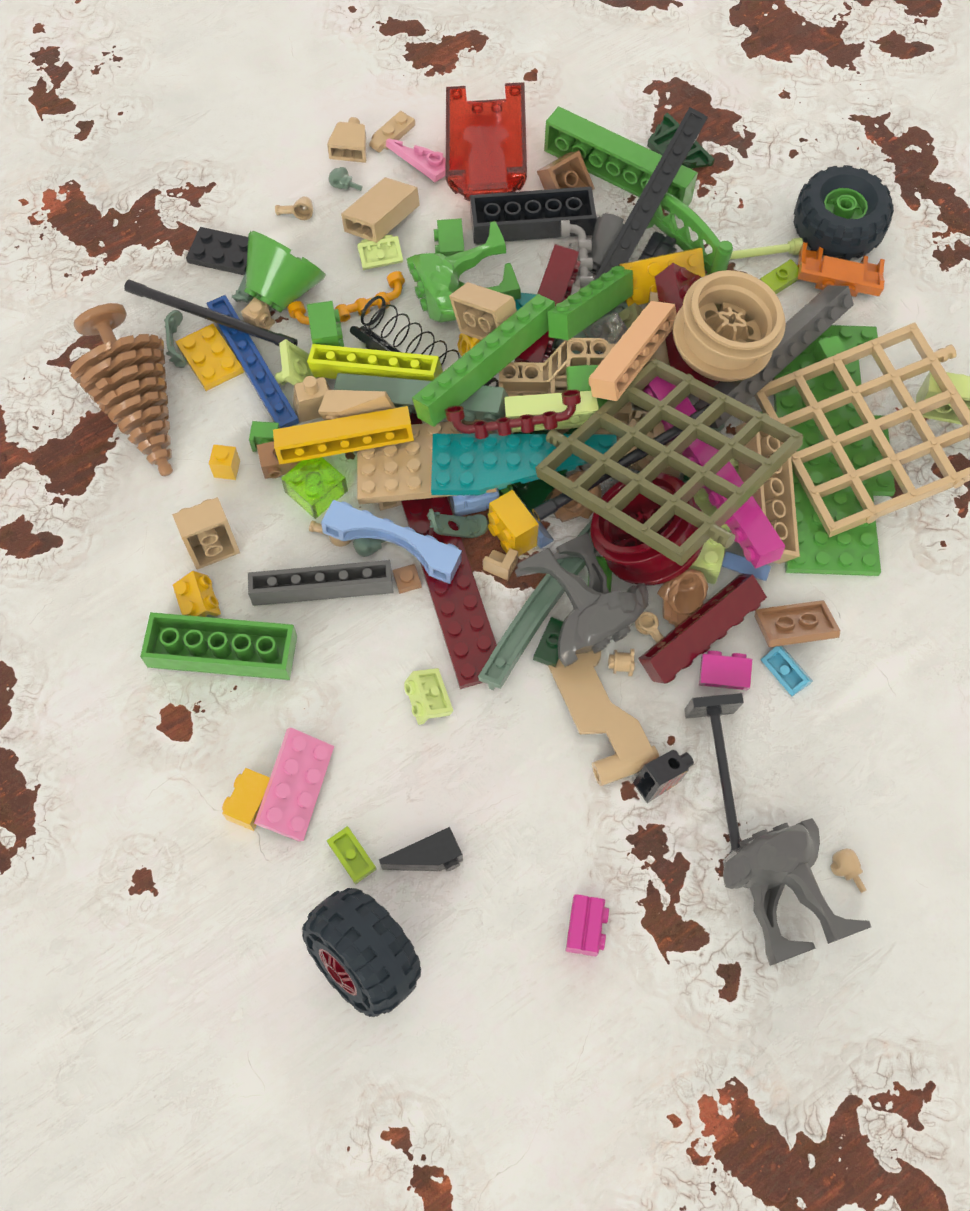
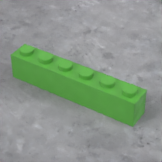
[547,266,633,340]

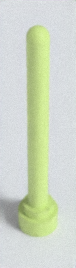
[730,238,803,260]

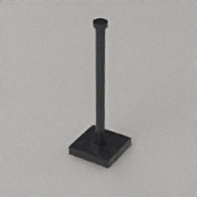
[684,693,744,854]

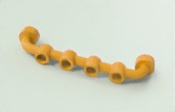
[287,271,405,325]

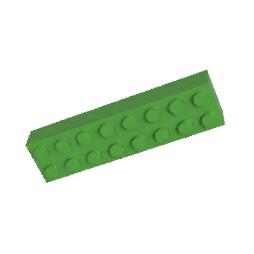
[544,106,698,215]

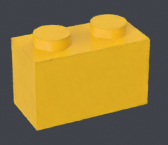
[222,768,270,831]

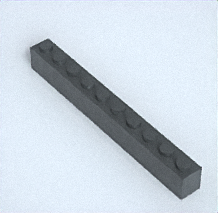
[693,285,854,428]

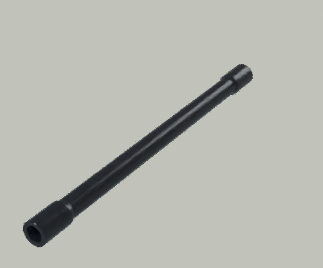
[124,279,298,347]
[532,405,709,522]

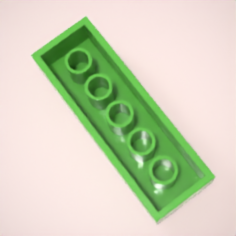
[140,612,297,680]

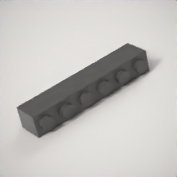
[248,560,394,606]

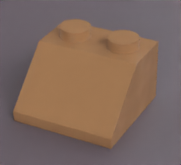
[537,151,595,190]

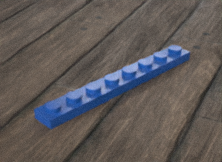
[206,295,299,428]

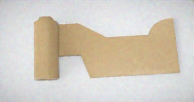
[548,650,659,786]

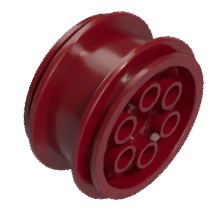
[590,473,704,585]

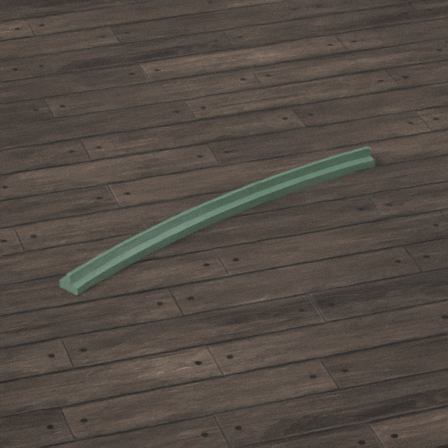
[478,423,725,691]

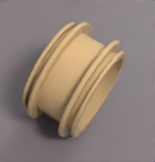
[673,270,786,382]

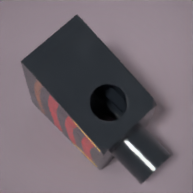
[633,750,694,803]

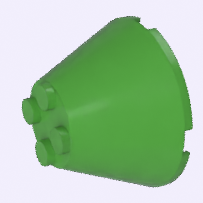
[244,231,326,313]

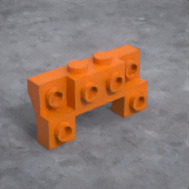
[797,242,885,297]

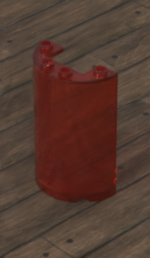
[445,82,527,201]

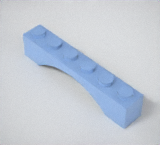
[321,500,462,584]

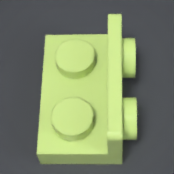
[357,235,403,270]
[404,668,453,725]

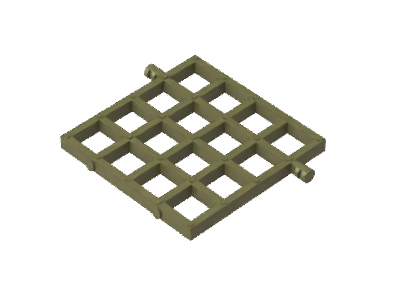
[535,358,803,566]

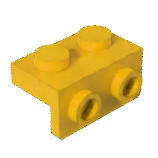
[173,571,221,617]

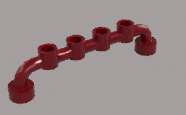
[445,390,581,439]

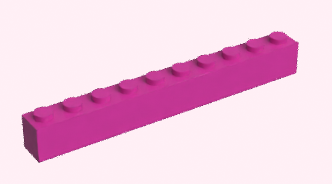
[643,376,785,569]

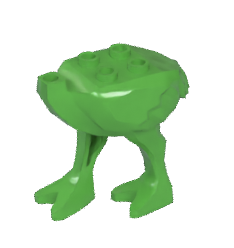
[406,221,521,323]

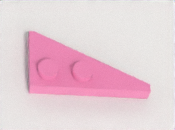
[386,138,462,182]

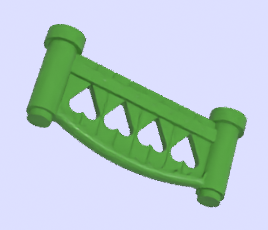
[645,178,733,275]

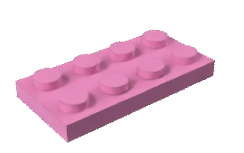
[254,728,334,842]

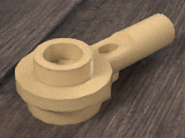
[635,612,664,643]

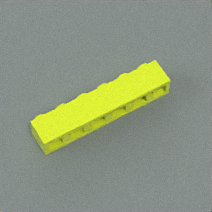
[307,344,443,381]

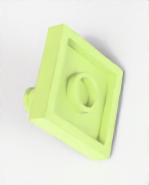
[275,339,317,386]

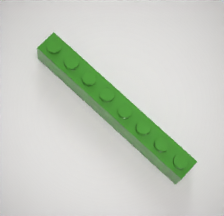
[412,294,555,427]

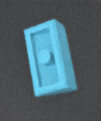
[760,646,813,696]

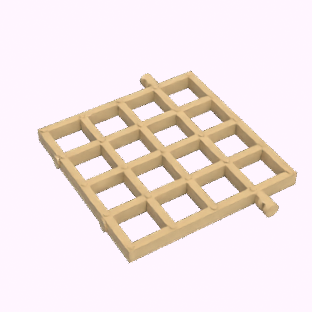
[754,322,970,538]

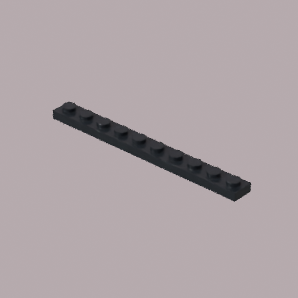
[594,107,708,280]

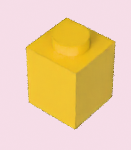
[209,444,240,480]

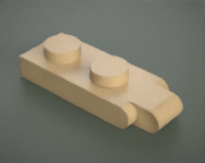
[369,110,415,152]

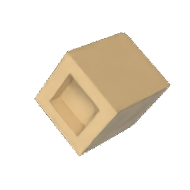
[483,548,518,581]

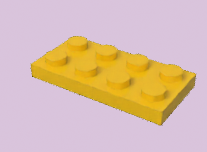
[620,248,705,307]

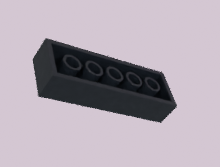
[470,186,597,244]

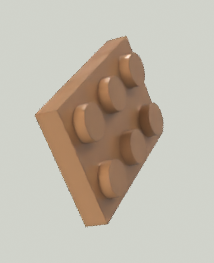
[754,600,841,647]

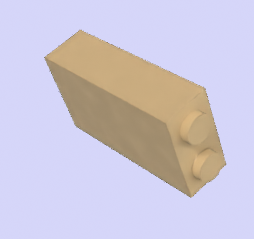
[341,177,420,243]

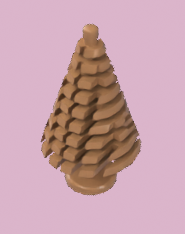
[69,303,173,476]

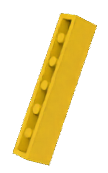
[273,406,414,465]

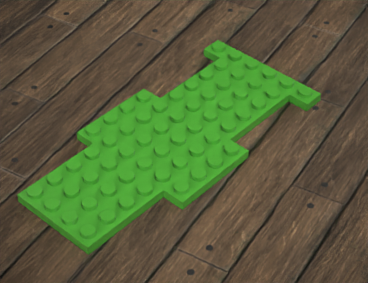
[760,325,895,576]

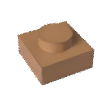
[392,564,422,594]

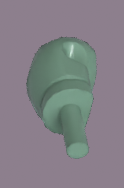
[328,167,363,191]
[353,538,386,557]

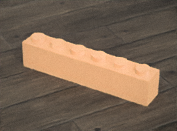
[589,301,676,401]

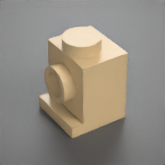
[241,297,275,330]

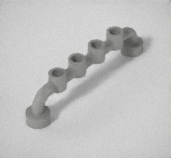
[561,220,594,288]

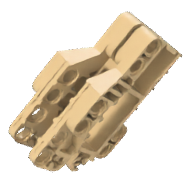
[499,338,654,440]

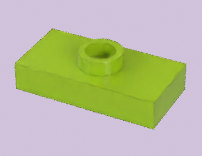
[760,259,799,294]
[326,826,377,885]

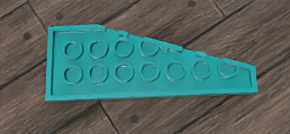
[431,434,617,495]

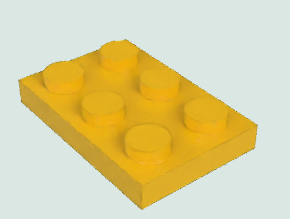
[175,323,244,391]

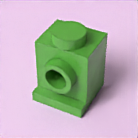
[249,421,280,452]

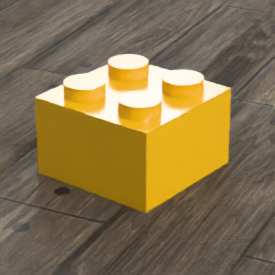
[488,490,539,557]

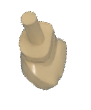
[830,848,867,893]

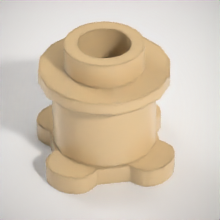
[608,649,635,676]

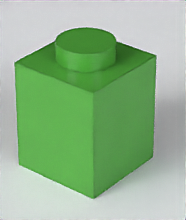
[813,335,846,374]

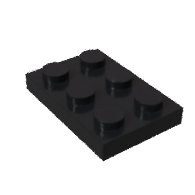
[186,227,248,275]

